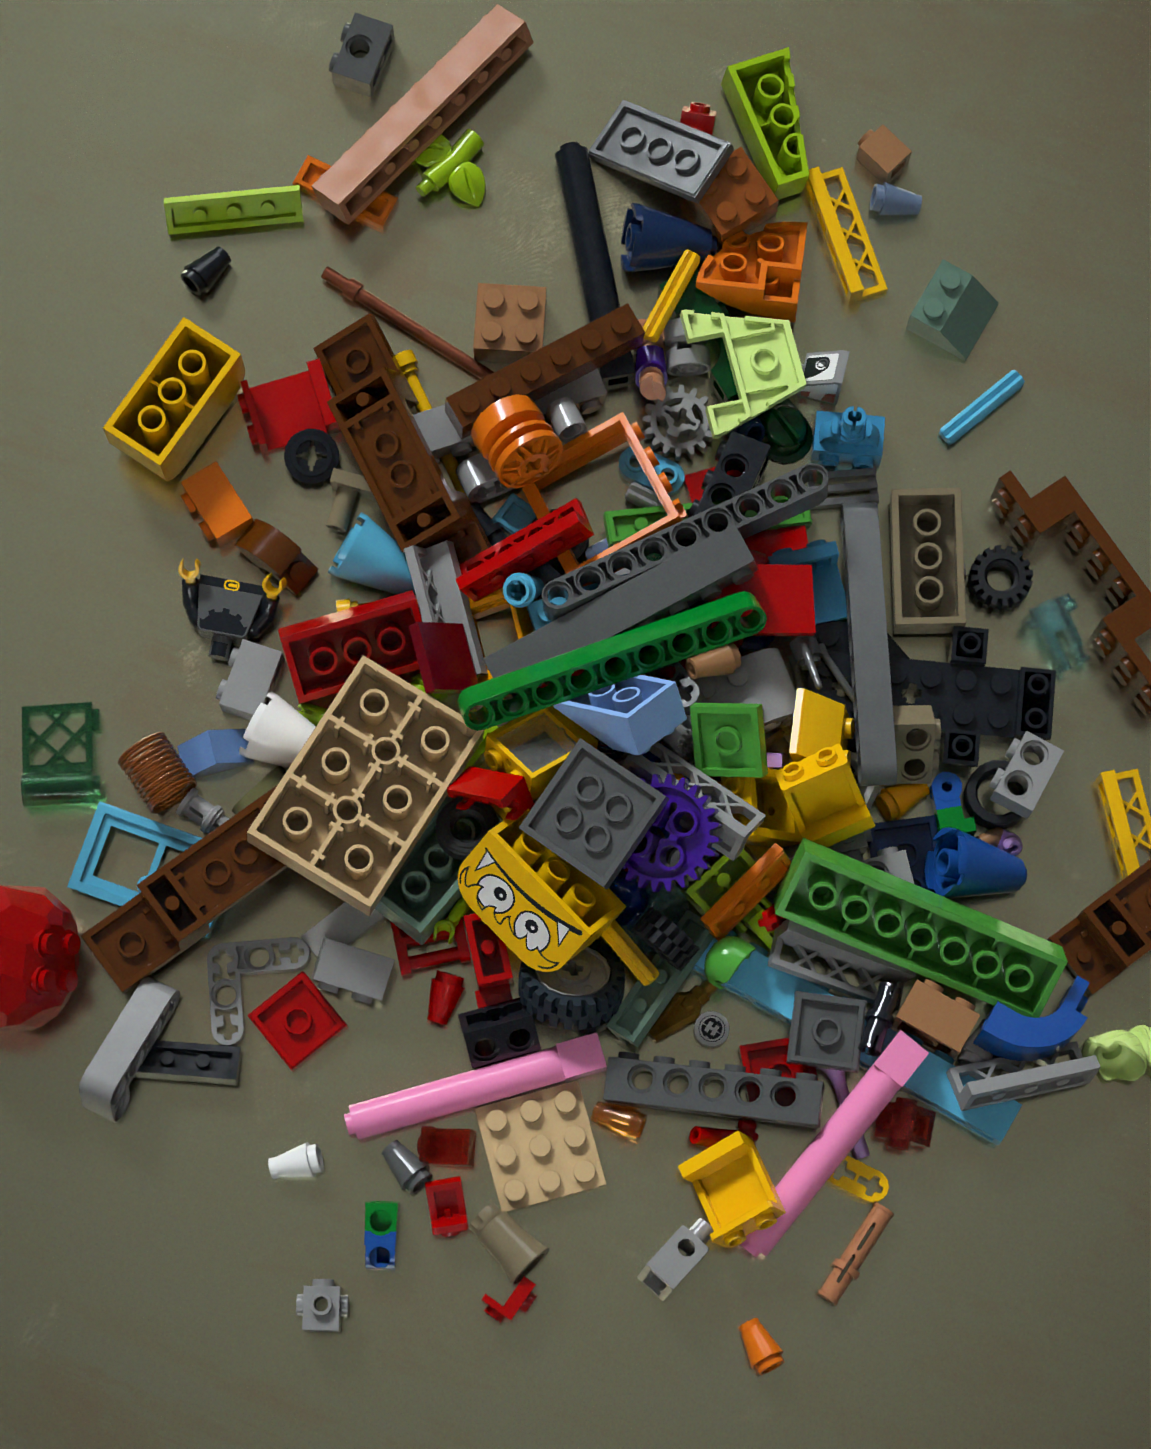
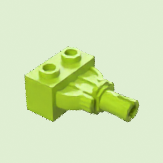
[680,849,775,951]

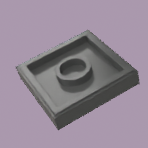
[786,991,867,1073]

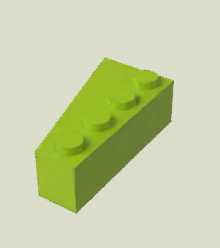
[721,47,809,200]

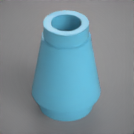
[503,572,544,608]

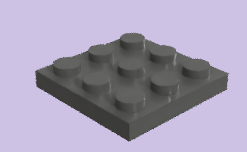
[519,738,669,890]

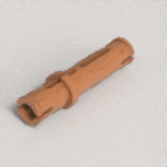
[817,1202,894,1306]

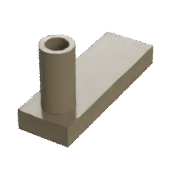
[326,468,376,532]

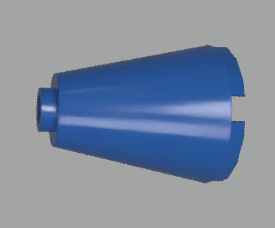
[924,827,1027,898]

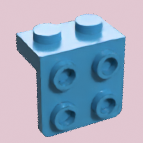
[767,540,847,625]

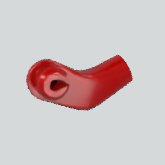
[689,1119,759,1148]

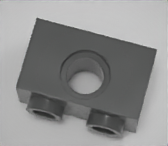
[329,12,395,98]

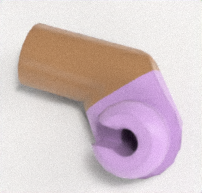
[976,827,1023,856]

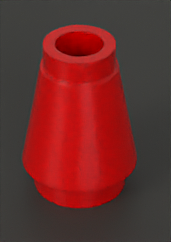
[427,970,465,1025]

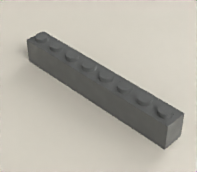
[483,525,758,700]

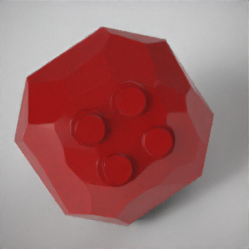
[0,885,81,1031]

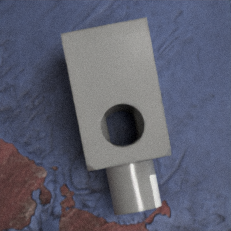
[637,1218,714,1302]

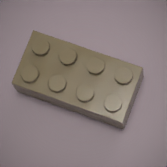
[890,488,966,634]

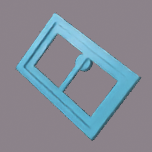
[67,801,214,938]

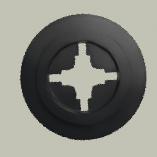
[284,429,339,484]

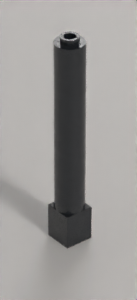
[555,142,635,389]

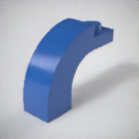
[973,975,1090,1061]

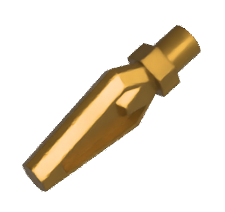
[648,980,718,1042]

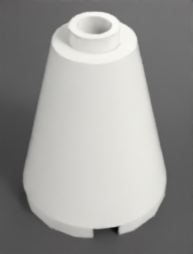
[239,692,316,768]

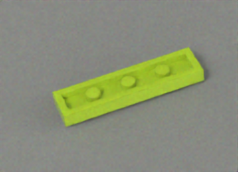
[164,185,304,235]

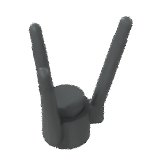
[788,635,853,703]

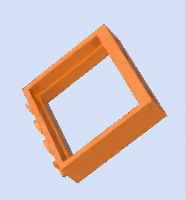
[521,412,688,587]

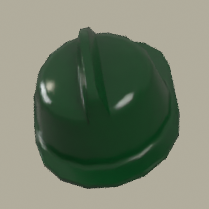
[757,399,813,463]

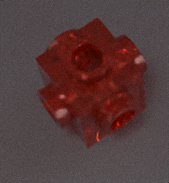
[874,1097,936,1151]

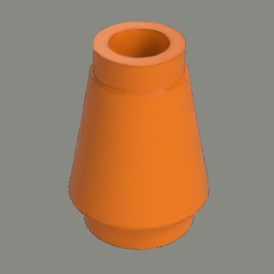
[739,1318,785,1375]

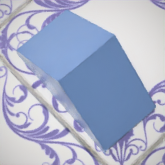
[177,729,254,778]

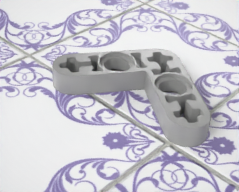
[207,937,311,1046]

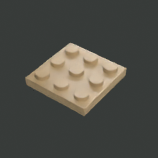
[474,1081,606,1213]

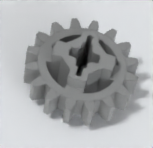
[642,385,713,461]

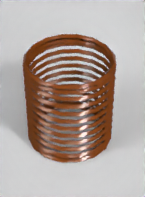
[118,732,197,813]

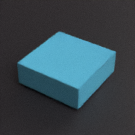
[492,493,536,535]

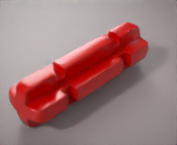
[758,904,786,932]

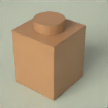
[856,124,912,184]

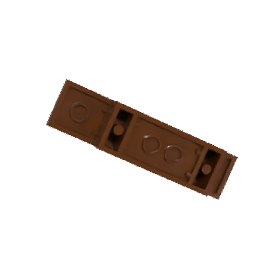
[313,313,491,565]
[991,470,1151,716]
[80,786,288,994]
[1047,859,1151,996]

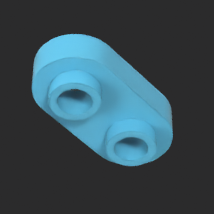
[618,447,685,497]

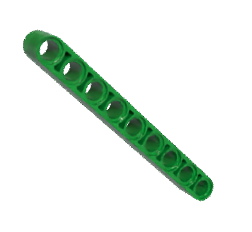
[457,591,767,731]

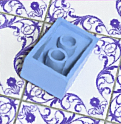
[553,675,687,755]

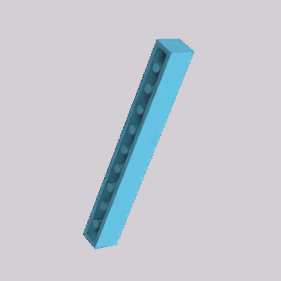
[693,930,1022,1145]

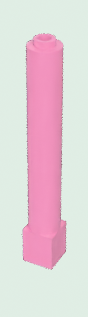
[740,1029,929,1257]
[344,1032,607,1140]

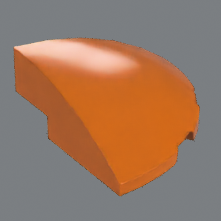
[696,222,808,323]

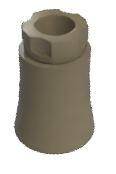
[469,1202,550,1285]

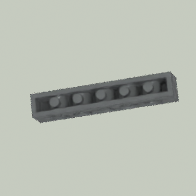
[603,1052,825,1128]

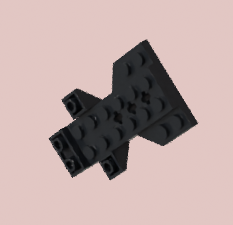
[805,621,1056,767]

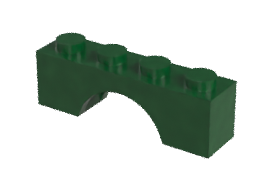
[658,269,739,403]

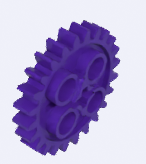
[621,774,723,892]

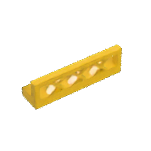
[805,166,888,304]
[1096,769,1151,880]

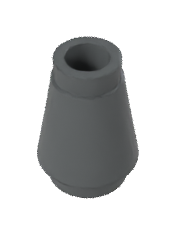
[381,1140,433,1194]

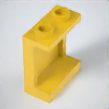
[774,743,875,847]
[678,1131,786,1248]

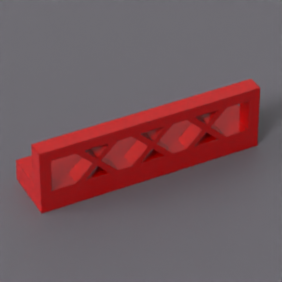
[456,498,594,602]

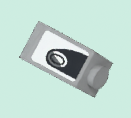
[797,350,850,405]

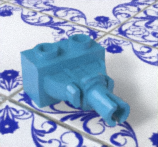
[811,406,885,469]

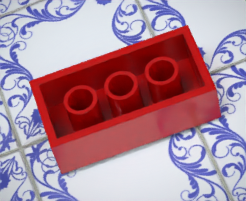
[278,590,423,704]

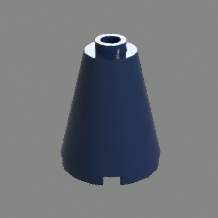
[621,203,717,272]

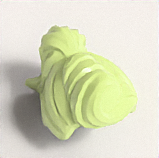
[1082,1025,1151,1081]

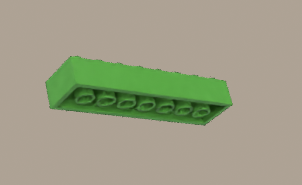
[773,837,1068,1018]

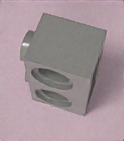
[989,731,1064,819]

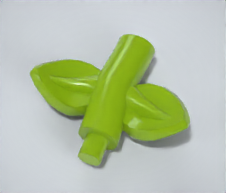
[415,129,486,207]

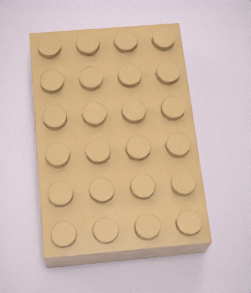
[247,655,485,917]

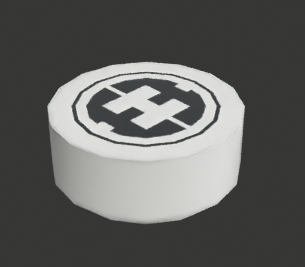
[694,1011,729,1048]

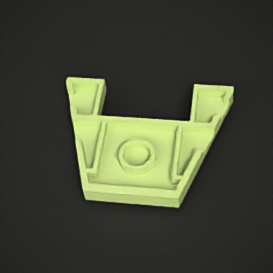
[680,309,806,440]

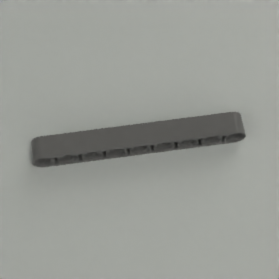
[542,463,829,621]
[840,502,897,786]

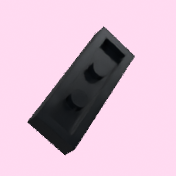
[134,1040,241,1085]

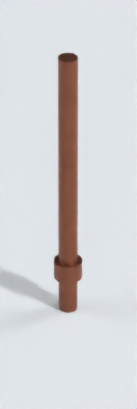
[321,266,494,379]

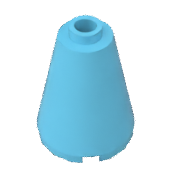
[328,512,415,594]

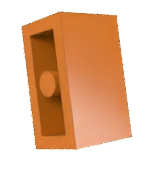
[180,461,253,548]

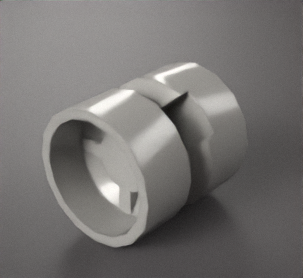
[664,318,711,377]

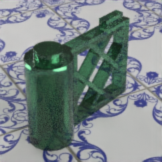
[21,702,103,808]

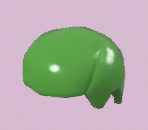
[704,936,756,989]

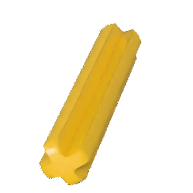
[643,250,700,343]

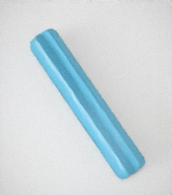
[939,370,1025,445]

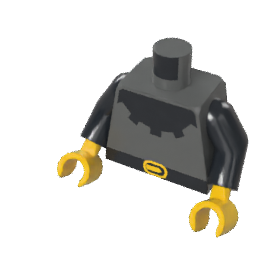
[178,558,287,661]

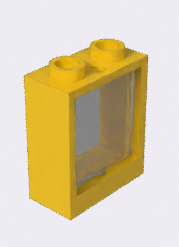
[484,706,598,800]

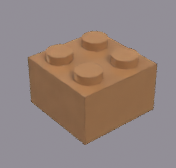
[473,283,547,363]
[892,979,980,1059]

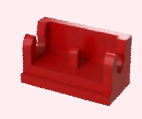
[446,766,534,820]

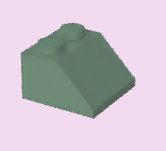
[906,259,999,361]

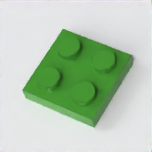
[690,703,768,778]

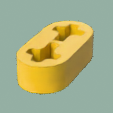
[827,1155,889,1204]

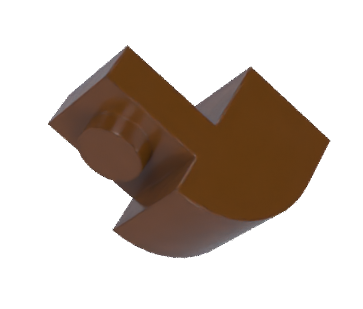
[234,519,319,595]

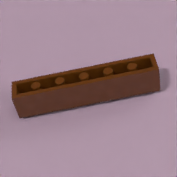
[445,303,645,439]

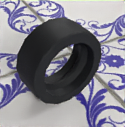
[964,760,1024,829]

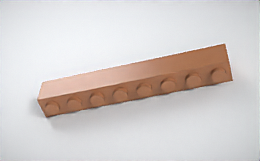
[311,4,534,225]

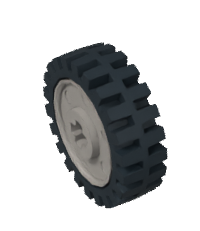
[518,939,625,1030]

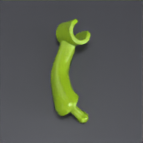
[433,897,471,944]

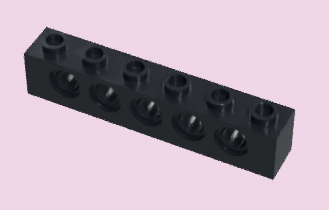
[678,431,771,636]

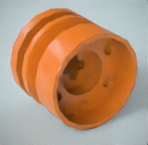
[471,394,563,488]

